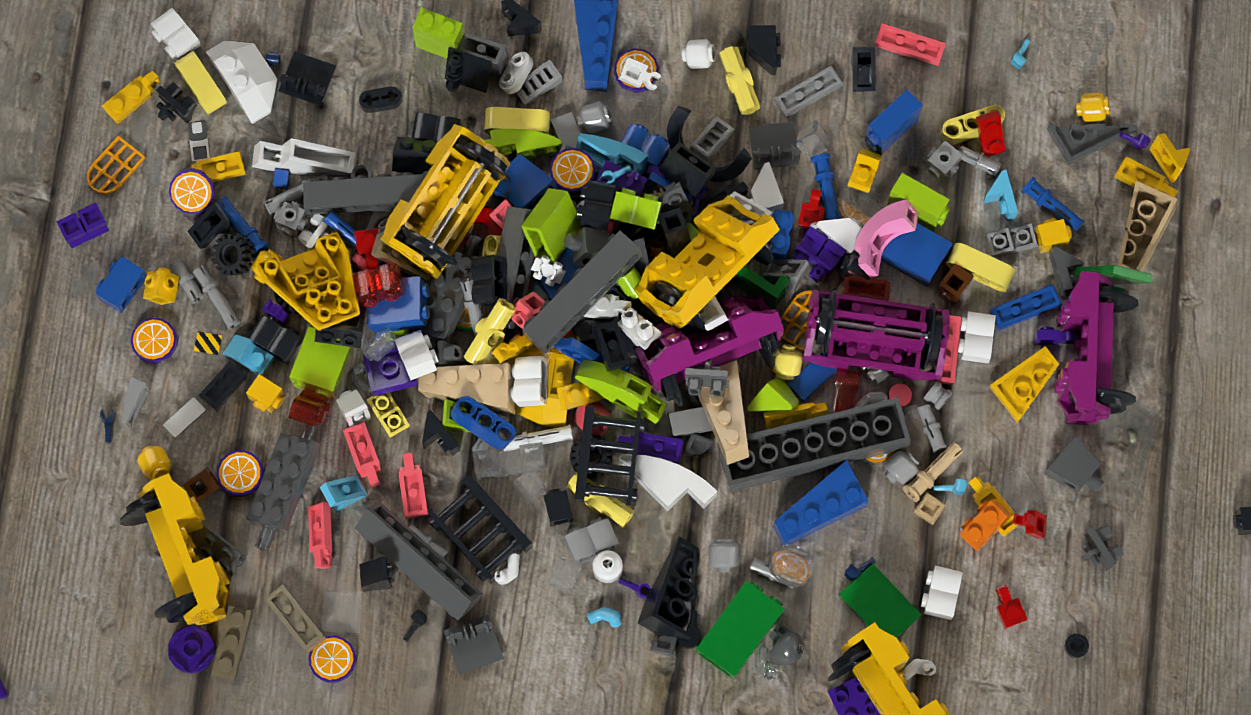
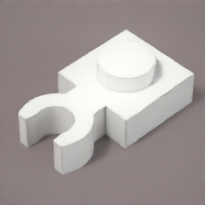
[618,57,661,90]

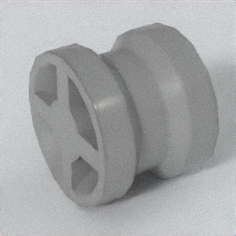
[924,381,953,410]

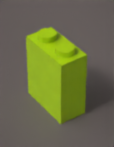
[412,8,464,59]
[887,173,950,232]
[521,188,581,262]
[289,326,354,398]

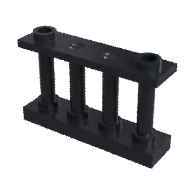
[575,406,645,507]
[428,475,533,584]

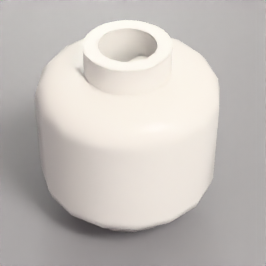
[682,39,716,69]
[592,550,623,583]

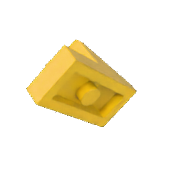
[1149,133,1190,183]
[848,148,883,193]

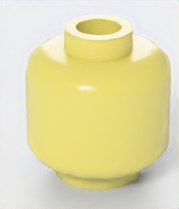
[772,345,803,380]

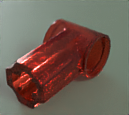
[832,369,861,413]

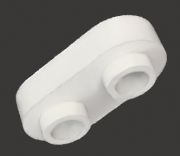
[499,52,533,94]

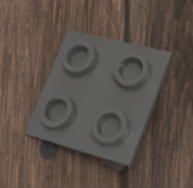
[749,122,799,169]
[642,182,695,232]
[197,524,245,576]
[444,615,504,675]

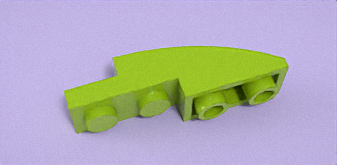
[484,129,562,160]
[574,360,667,424]

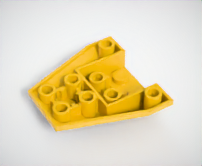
[255,232,360,331]
[482,346,575,428]

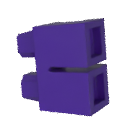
[56,203,109,248]
[793,226,847,283]

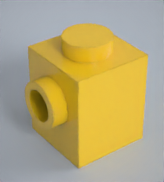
[1035,218,1072,253]
[246,374,285,413]

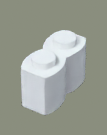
[151,8,201,60]
[958,311,996,364]
[395,330,438,380]
[510,356,548,407]
[921,566,963,620]

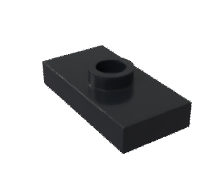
[199,361,248,411]

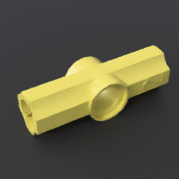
[719,46,760,115]
[464,298,516,365]
[566,471,635,528]

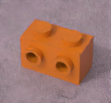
[959,499,1013,551]

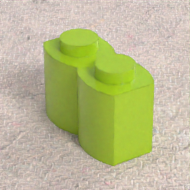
[610,188,662,230]

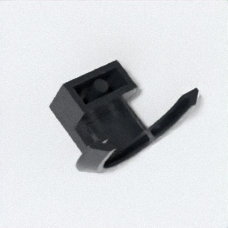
[658,106,752,197]

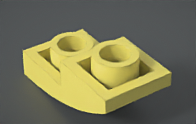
[367,393,410,438]

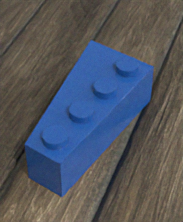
[574,0,618,92]
[773,460,868,547]

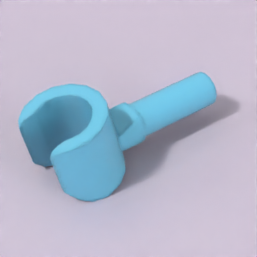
[1011,39,1030,69]
[599,165,631,184]
[934,479,967,495]

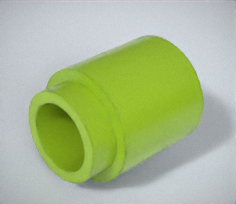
[617,265,642,300]

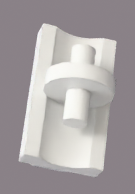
[298,213,336,251]
[617,308,662,350]

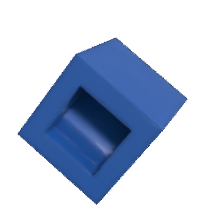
[273,168,290,189]

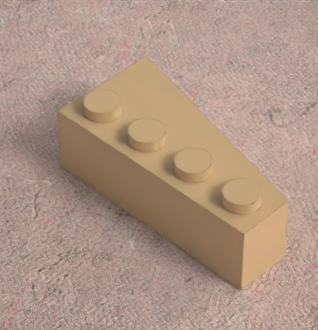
[1118,181,1178,285]
[698,360,749,465]
[418,363,515,415]

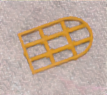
[87,136,146,195]
[780,291,818,352]

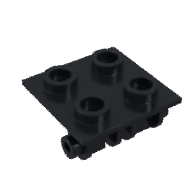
[444,47,492,93]
[278,52,336,106]

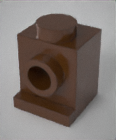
[938,264,974,303]
[183,466,220,503]

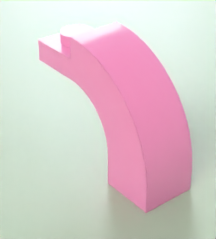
[854,199,918,278]

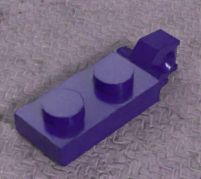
[618,432,683,464]

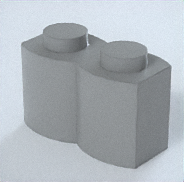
[565,517,619,565]

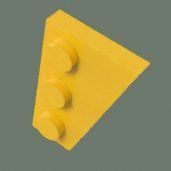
[989,346,1059,423]

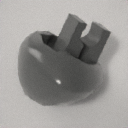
[769,625,804,666]

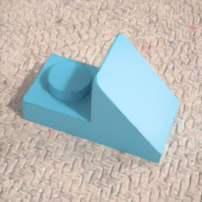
[983,170,1018,221]
[223,334,274,376]
[320,475,368,511]

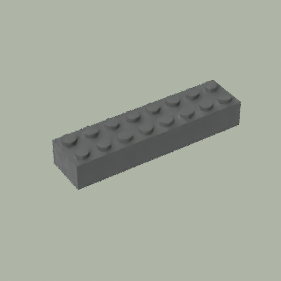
[717,397,911,492]

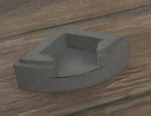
[683,433,714,457]
[650,635,677,657]

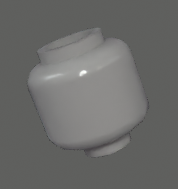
[577,101,612,134]
[885,450,919,485]
[708,538,739,573]

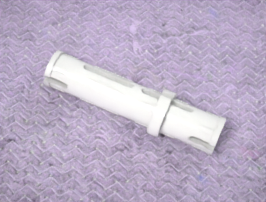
[502,425,573,453]

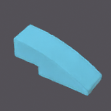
[576,133,649,175]

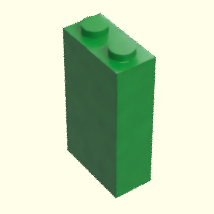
[696,581,785,680]

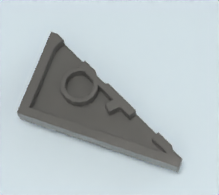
[1047,124,1138,165]

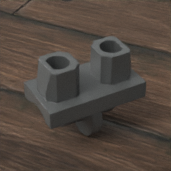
[435,340,473,367]
[685,359,729,397]
[1081,526,1124,571]

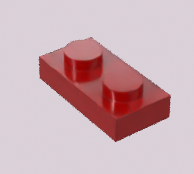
[976,110,1006,157]

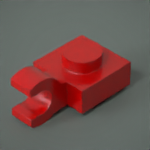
[797,189,824,229]
[354,228,379,270]
[1013,510,1047,539]
[995,585,1028,629]

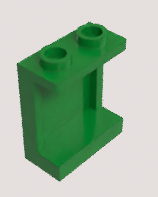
[729,266,790,309]

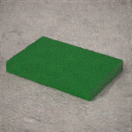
[1075,265,1153,285]
[838,564,921,638]

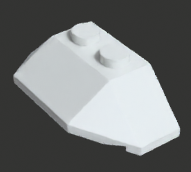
[205,41,278,124]

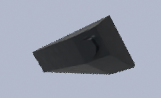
[638,536,698,639]

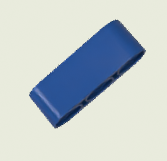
[450,396,516,450]

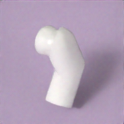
[494,553,520,585]
[900,659,936,681]

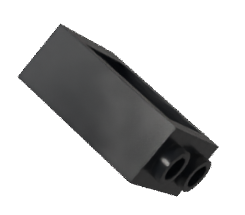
[314,292,367,348]

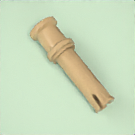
[902,442,963,502]

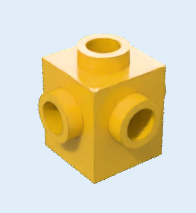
[143,268,179,305]

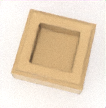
[913,492,946,525]

